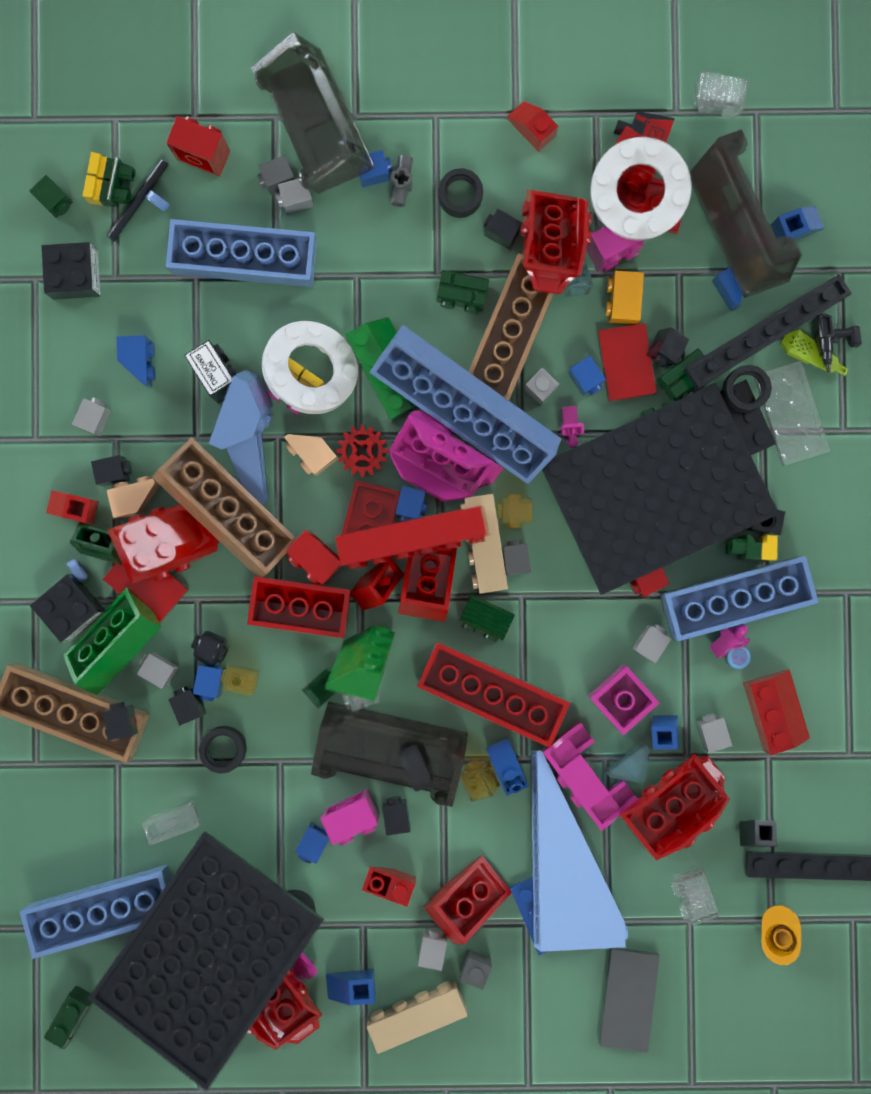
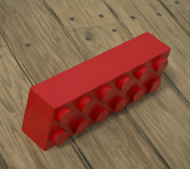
[335,506,490,569]
[417,641,570,748]

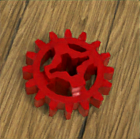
[336,425,389,478]

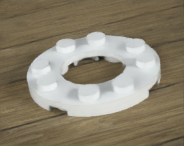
[590,137,691,240]
[262,321,358,414]

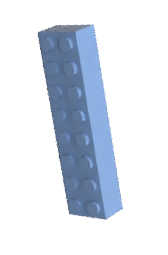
[370,325,561,484]

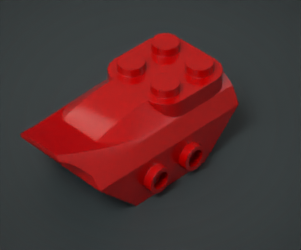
[521,189,592,294]
[108,504,219,584]
[620,753,730,860]
[248,968,323,1050]

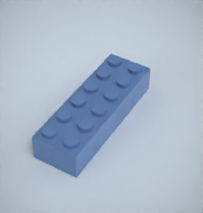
[166,219,318,287]
[659,556,819,641]
[19,864,172,959]

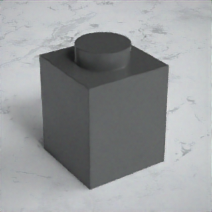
[257,155,295,195]
[502,540,531,575]
[460,949,492,990]

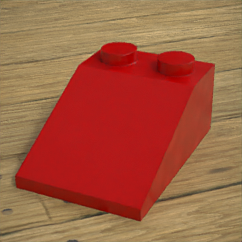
[398,545,457,622]
[423,856,512,944]

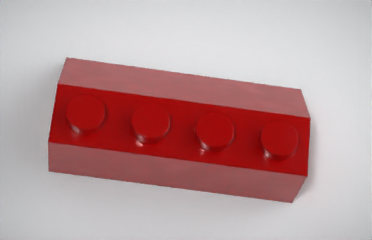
[247,576,351,638]

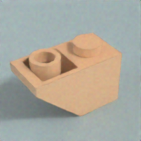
[284,434,338,477]
[107,476,160,519]

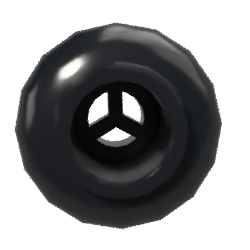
[191,631,229,666]

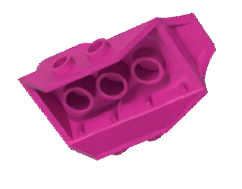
[388,410,504,502]

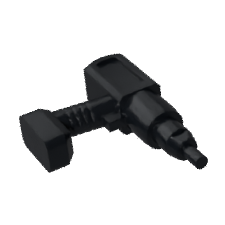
[812,313,862,372]

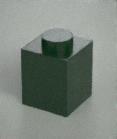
[29,175,73,218]

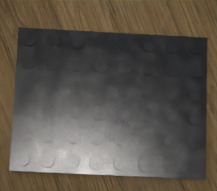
[542,383,779,595]
[88,831,325,1092]

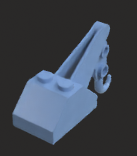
[208,370,273,506]

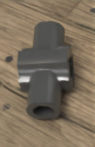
[391,155,413,207]

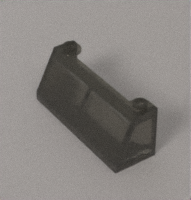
[251,32,375,194]
[689,129,802,298]
[311,701,468,807]

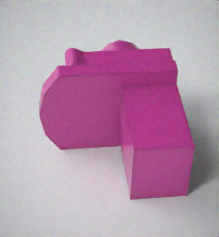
[559,406,584,448]
[709,624,750,658]

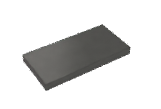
[599,948,660,1052]

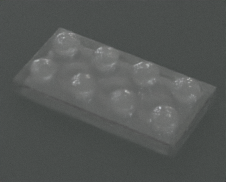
[754,361,830,466]

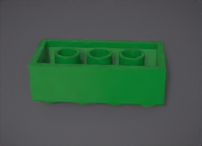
[345,317,419,423]
[63,588,161,695]
[325,626,395,702]

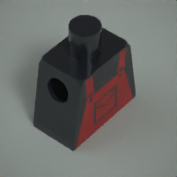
[613,112,675,143]

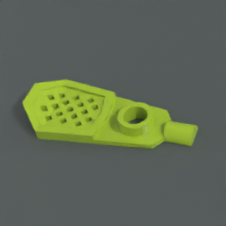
[779,329,848,377]

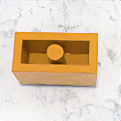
[605,271,644,325]

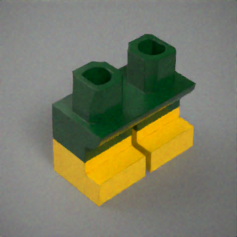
[82,152,136,207]
[725,534,778,561]

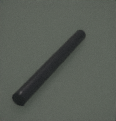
[107,159,169,242]

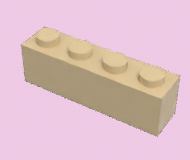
[460,494,508,594]
[366,981,468,1054]

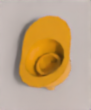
[761,905,801,965]

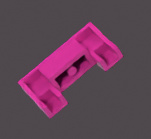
[542,721,638,831]

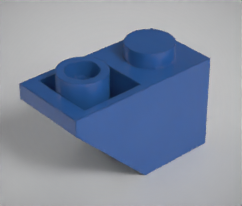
[771,206,824,247]
[116,335,156,387]
[486,739,529,796]
[326,969,376,1006]

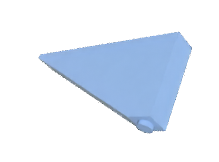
[531,750,628,952]

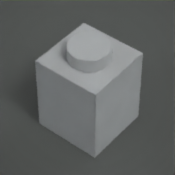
[276,177,314,214]
[524,367,559,405]
[72,397,112,436]
[632,624,671,663]
[137,652,179,689]
[696,713,732,753]
[418,929,447,971]

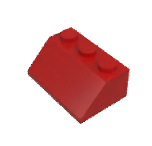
[743,669,810,755]

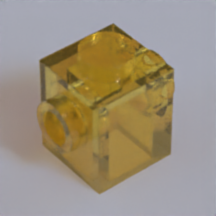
[497,494,532,528]
[221,665,260,696]
[460,760,500,802]

